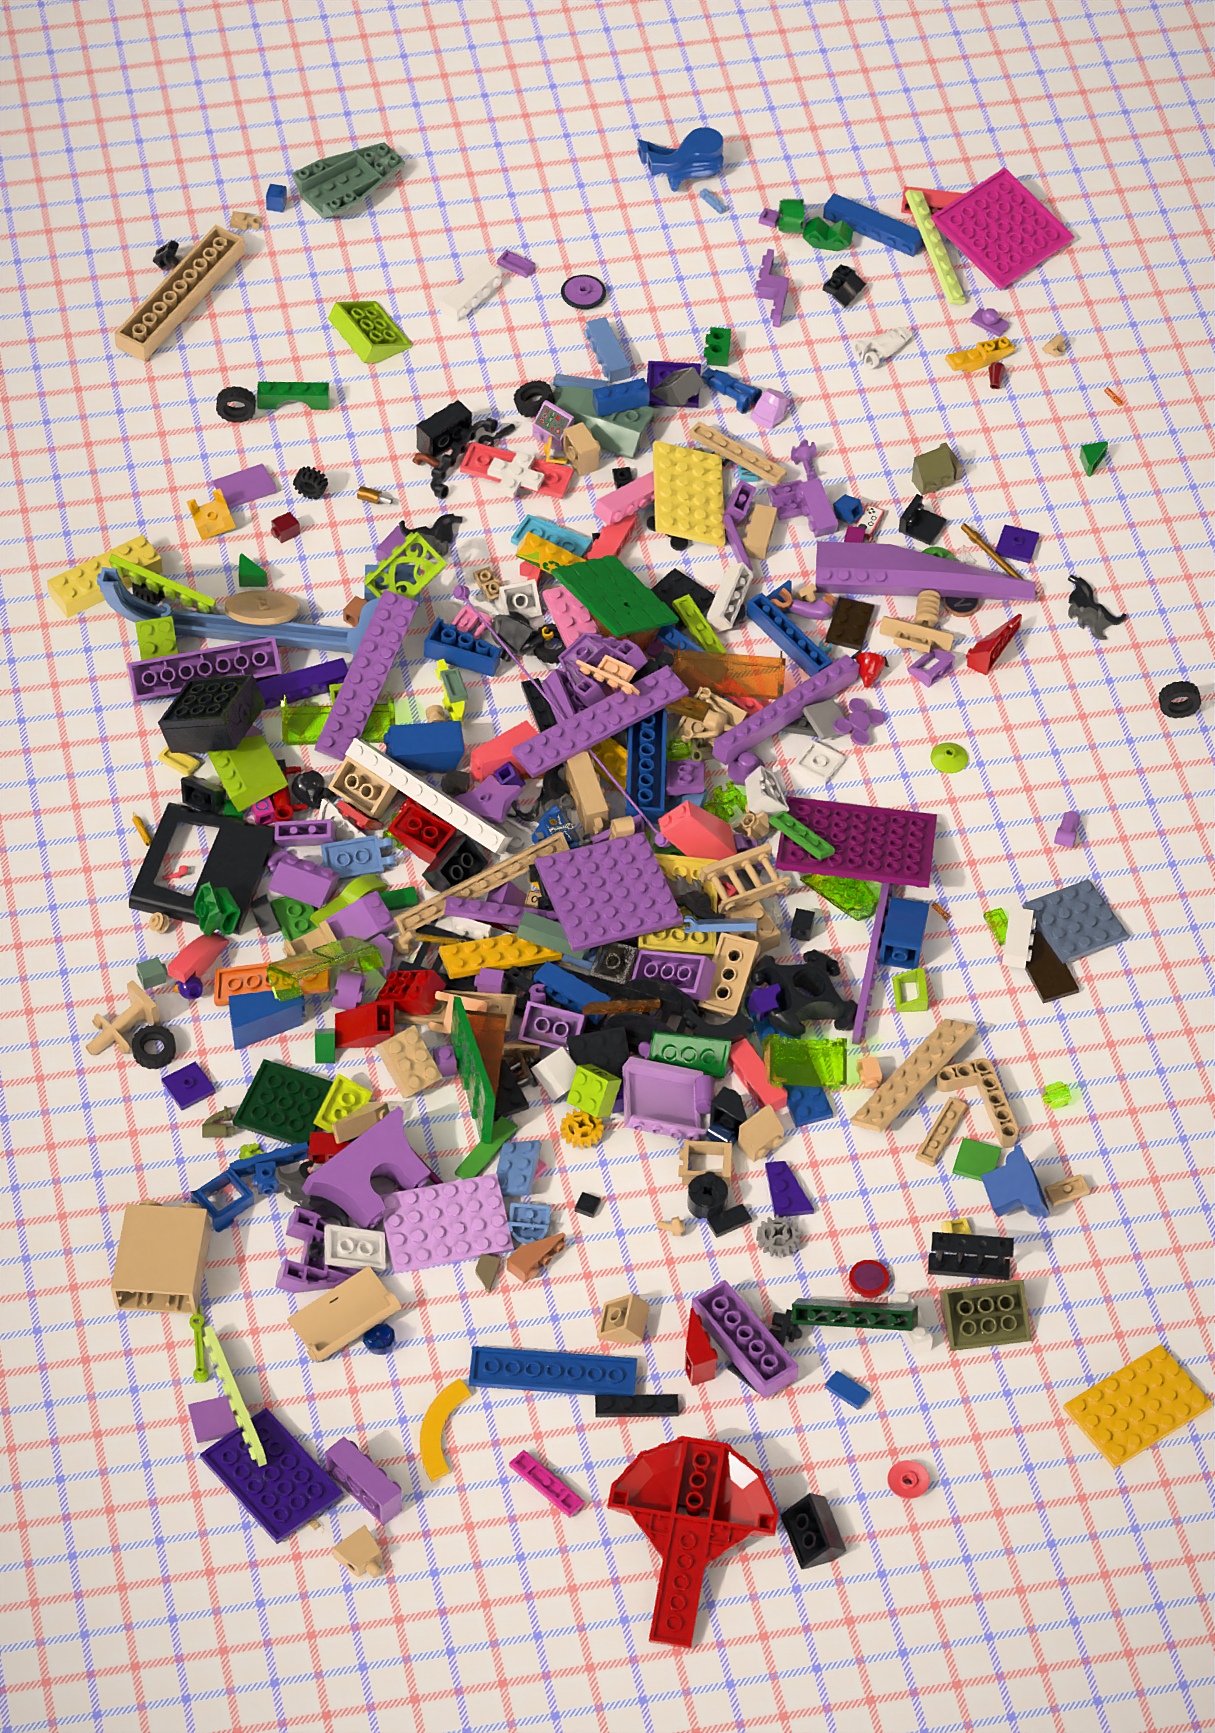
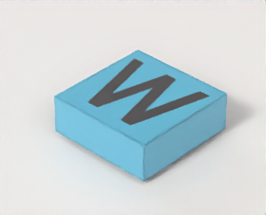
[738,465,758,482]

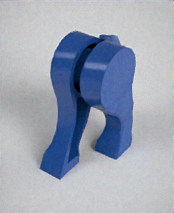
[637,127,724,192]

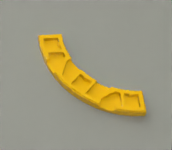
[420,1378,471,1482]

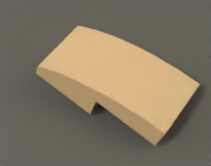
[472,566,502,601]

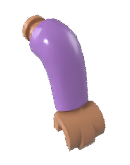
[770,587,837,620]

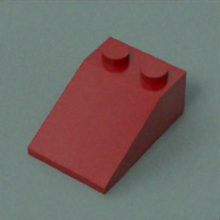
[388,802,457,864]

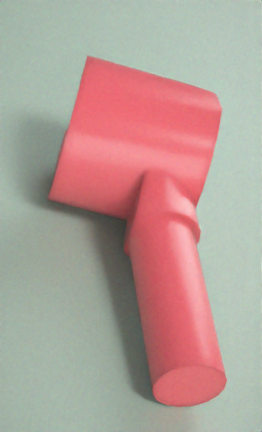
[162,865,188,880]

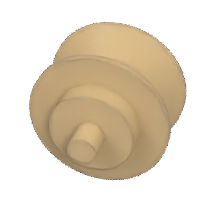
[149,912,170,934]

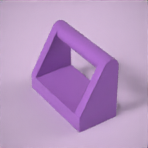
[907,648,955,688]

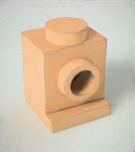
[856,1056,882,1089]

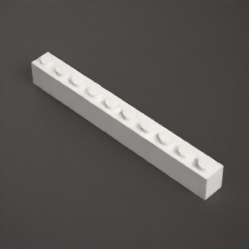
[346,738,513,854]

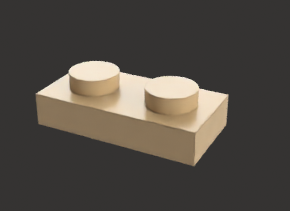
[1044,1174,1090,1207]

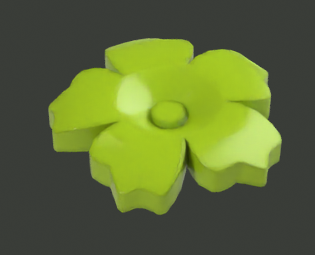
[239,1143,263,1159]

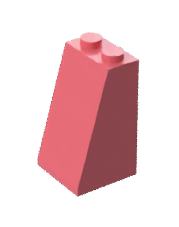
[470,720,539,784]
[658,800,738,861]

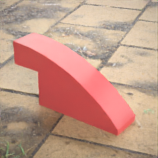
[168,932,230,984]

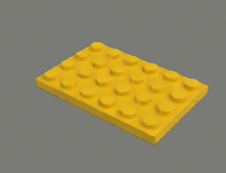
[1063,1344,1213,1469]

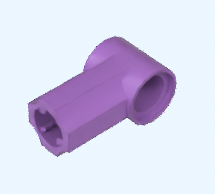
[1054,810,1080,848]

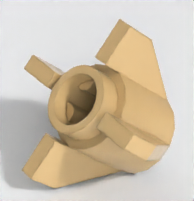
[732,805,769,840]

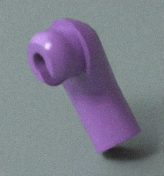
[266,849,288,872]

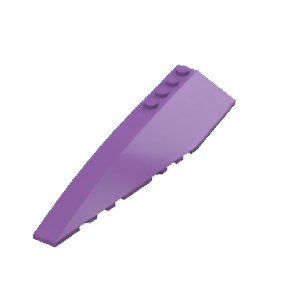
[815,541,1035,601]

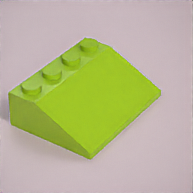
[328,301,412,363]
[206,735,289,812]

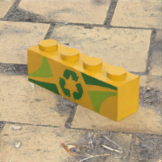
[515,531,587,574]

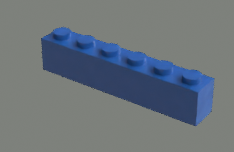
[823,193,924,257]
[747,593,833,677]

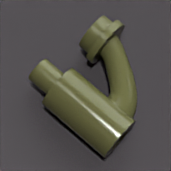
[690,738,715,762]
[202,1106,235,1138]

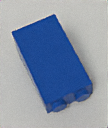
[383,721,465,774]
[879,897,929,970]
[228,987,306,1050]

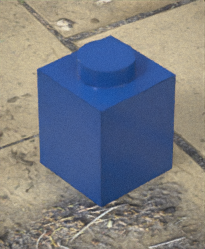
[266,183,287,213]
[833,494,864,524]

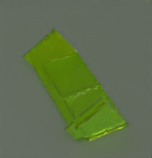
[281,691,395,745]
[266,936,385,1002]

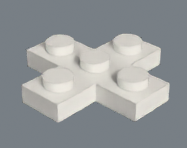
[487,450,544,498]

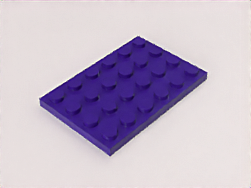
[199,1408,344,1544]

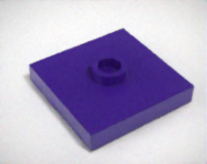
[995,524,1040,564]
[161,1061,216,1111]

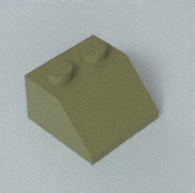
[911,445,955,495]

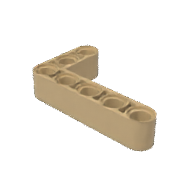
[936,1058,1019,1148]

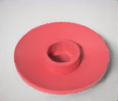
[887,1460,929,1499]

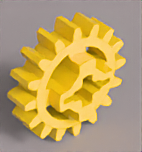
[560,1109,604,1149]

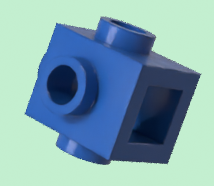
[252,1161,280,1195]

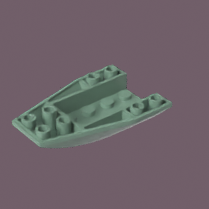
[292,142,405,218]
[553,386,661,460]

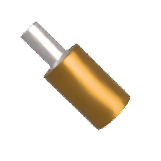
[357,486,393,505]

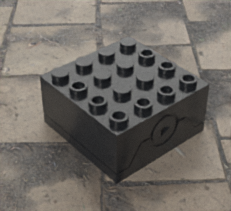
[158,674,266,754]

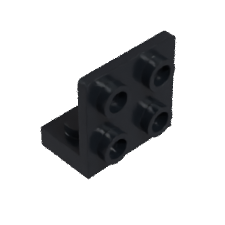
[898,494,947,545]

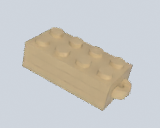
[565,751,611,836]

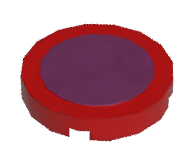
[849,1260,889,1298]

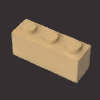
[742,504,777,560]

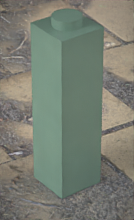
[515,911,590,960]

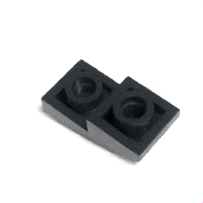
[822,264,856,295]
[832,273,866,309]
[612,467,634,490]
[250,893,281,936]

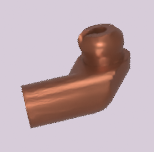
[412,453,440,468]

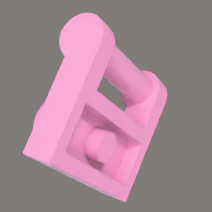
[451,605,493,640]

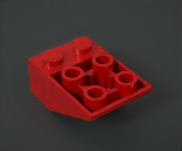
[375,970,446,1016]
[335,1001,394,1048]
[684,1308,718,1386]

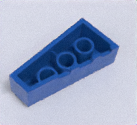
[424,617,501,677]

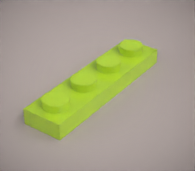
[672,594,727,659]

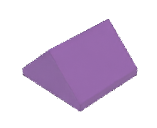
[486,881,527,928]

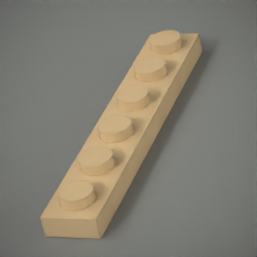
[688,421,787,486]

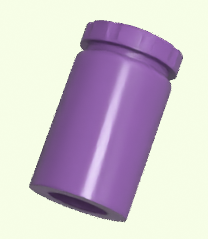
[695,1075,715,1114]

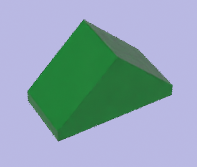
[1079,441,1109,477]
[238,553,268,587]
[315,1028,335,1064]

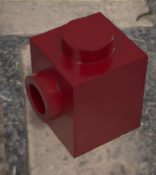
[270,511,300,544]

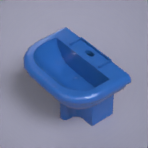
[981,1145,1050,1218]

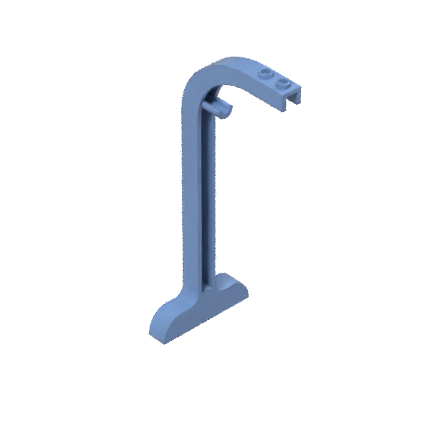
[97,567,380,661]

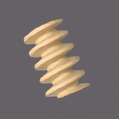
[915,590,941,628]

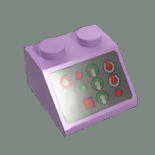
[532,400,574,453]

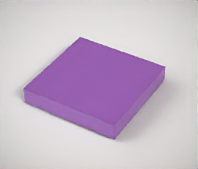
[188,1395,237,1443]

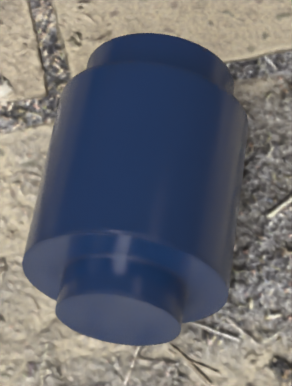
[706,1122,737,1147]

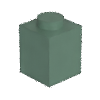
[136,957,168,990]

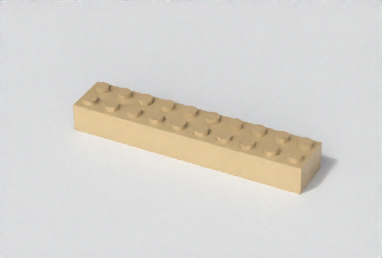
[115,224,245,362]

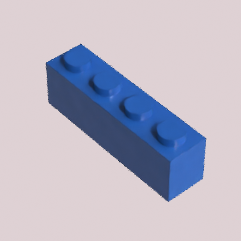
[533,961,611,1025]

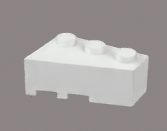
[745,765,790,821]

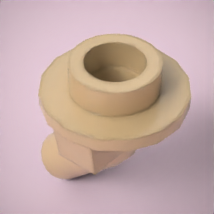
[394,930,416,954]
[657,1216,685,1236]

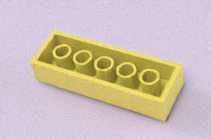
[47,534,163,618]

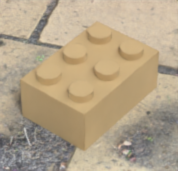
[328,756,398,819]
[717,900,781,955]
[375,1025,443,1098]

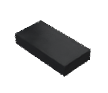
[707,1204,752,1238]

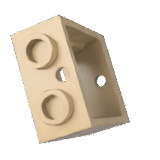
[678,1140,732,1187]

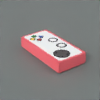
[855,504,884,539]

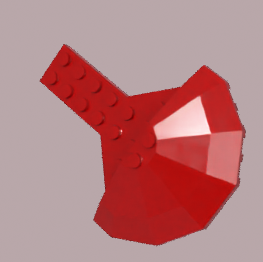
[607,1436,779,1649]

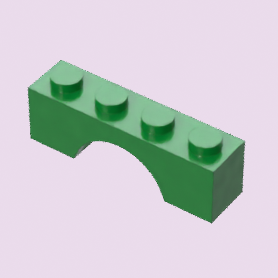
[257,381,330,410]

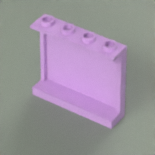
[622,1057,706,1141]

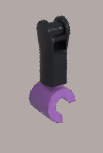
[504,966,546,1005]

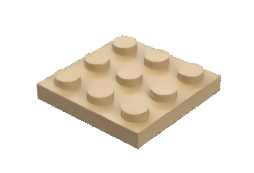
[672,686,749,762]

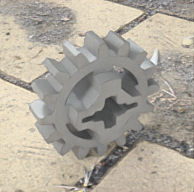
[756,1215,800,1258]

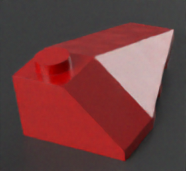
[966,614,1022,675]

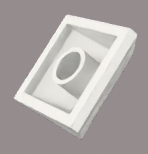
[499,579,542,618]
[531,1046,577,1101]

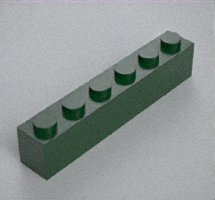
[792,1298,918,1331]

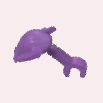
[790,440,817,481]

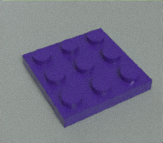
[647,361,701,408]

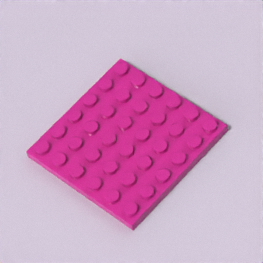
[931,167,1075,290]

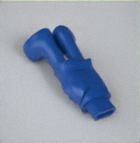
[701,368,762,414]

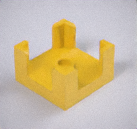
[187,488,236,541]

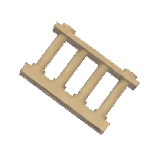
[699,843,791,914]

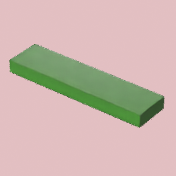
[769,811,835,860]
[455,1116,518,1180]

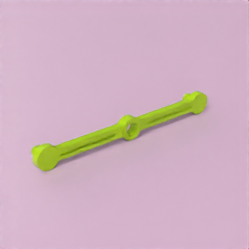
[189,1300,209,1383]

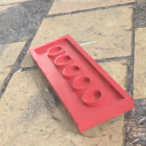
[460,442,574,499]

